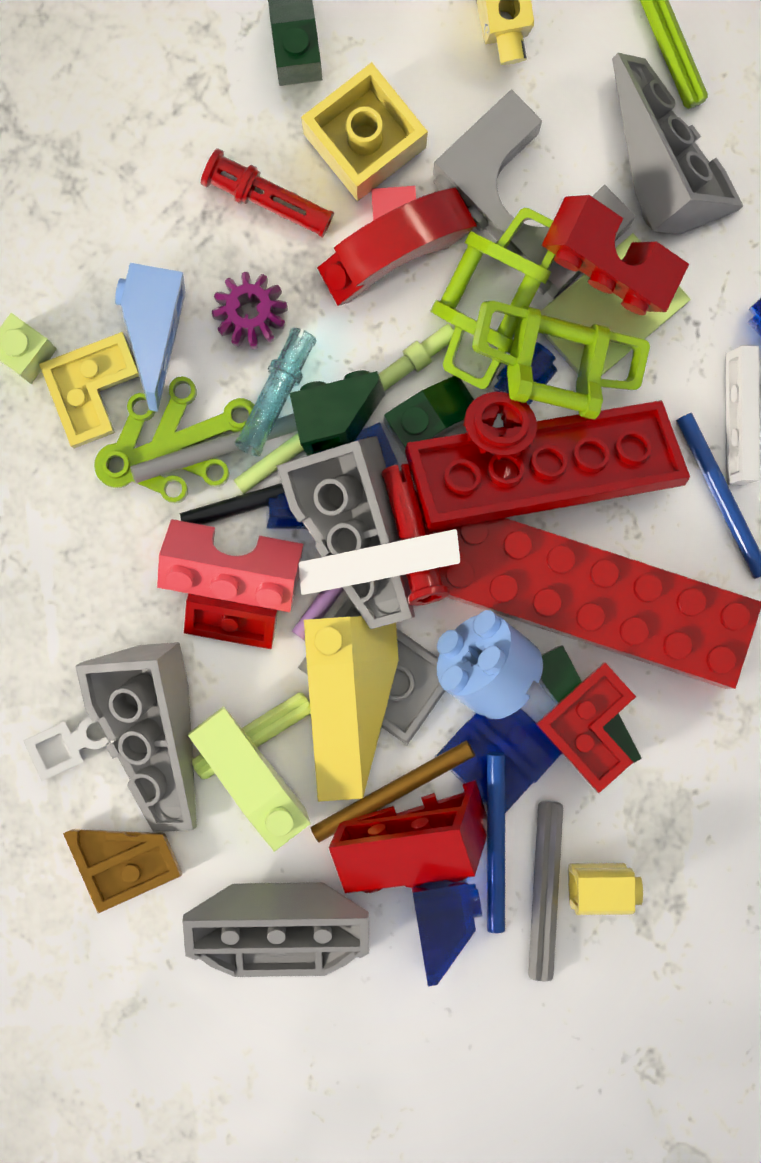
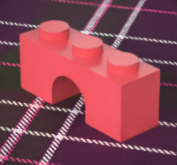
[157,519,303,612]

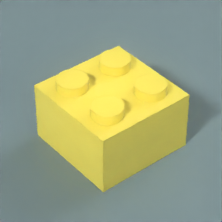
[301,62,428,202]

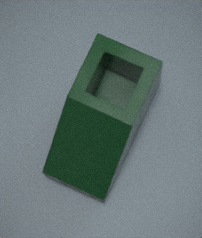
[289,370,385,456]

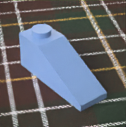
[115,263,185,412]

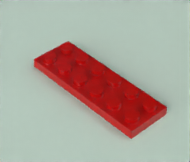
[405,400,690,532]

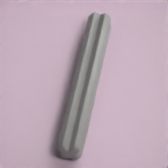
[528,801,563,982]

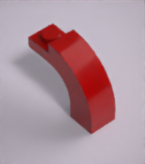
[317,187,477,306]

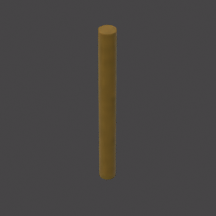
[311,740,475,843]

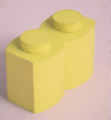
[568,863,643,915]

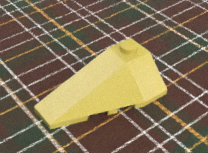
[304,616,399,802]

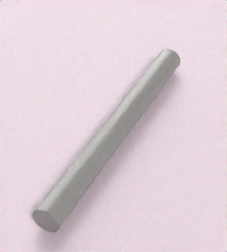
[130,413,297,483]

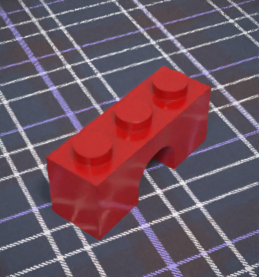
[541,195,689,316]

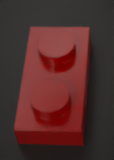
[184,593,278,649]

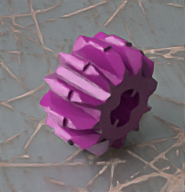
[212,272,288,349]

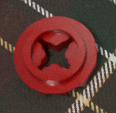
[463,392,537,460]

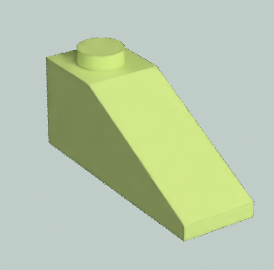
[188,706,311,852]

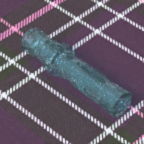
[235,328,317,456]

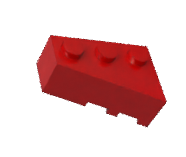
[329,780,487,893]

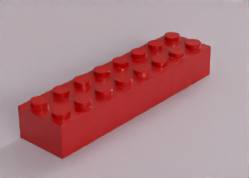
[416,492,761,689]

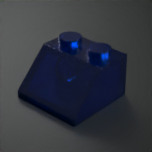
[412,879,482,987]

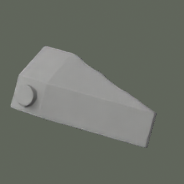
[612,53,743,234]
[277,436,415,629]
[75,642,197,832]

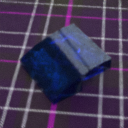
[435,708,562,813]

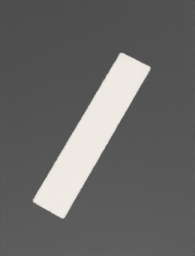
[298,529,460,595]

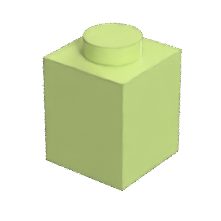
[0,313,57,384]

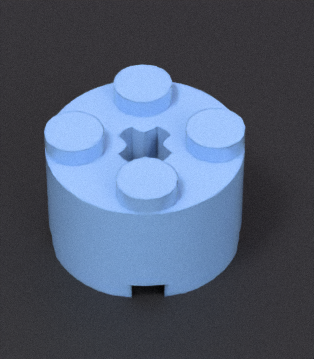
[437,610,543,719]

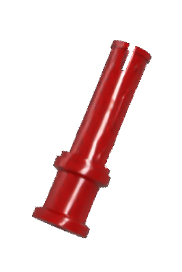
[200,148,334,238]
[381,464,450,606]

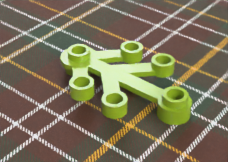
[94,376,260,504]

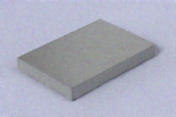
[298,597,445,745]

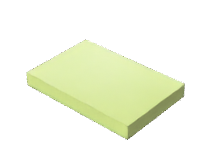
[541,233,691,375]

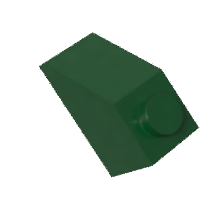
[268,0,323,86]
[383,376,474,457]

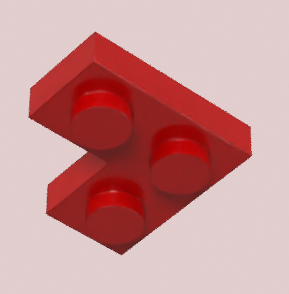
[535,662,636,793]

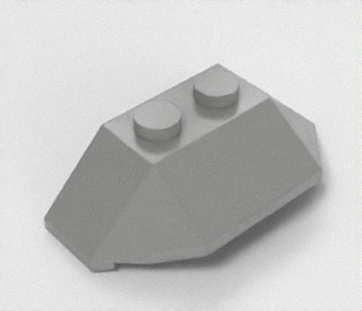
[182,882,369,977]

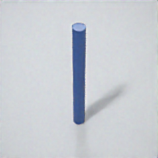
[676,412,761,579]
[487,752,505,933]

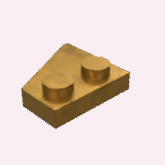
[63,829,183,913]

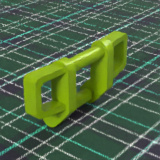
[430,208,555,389]
[472,301,650,419]

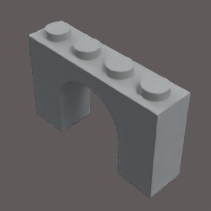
[433,89,636,299]

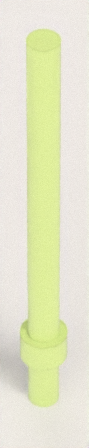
[234,323,454,494]

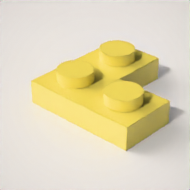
[39,332,139,449]

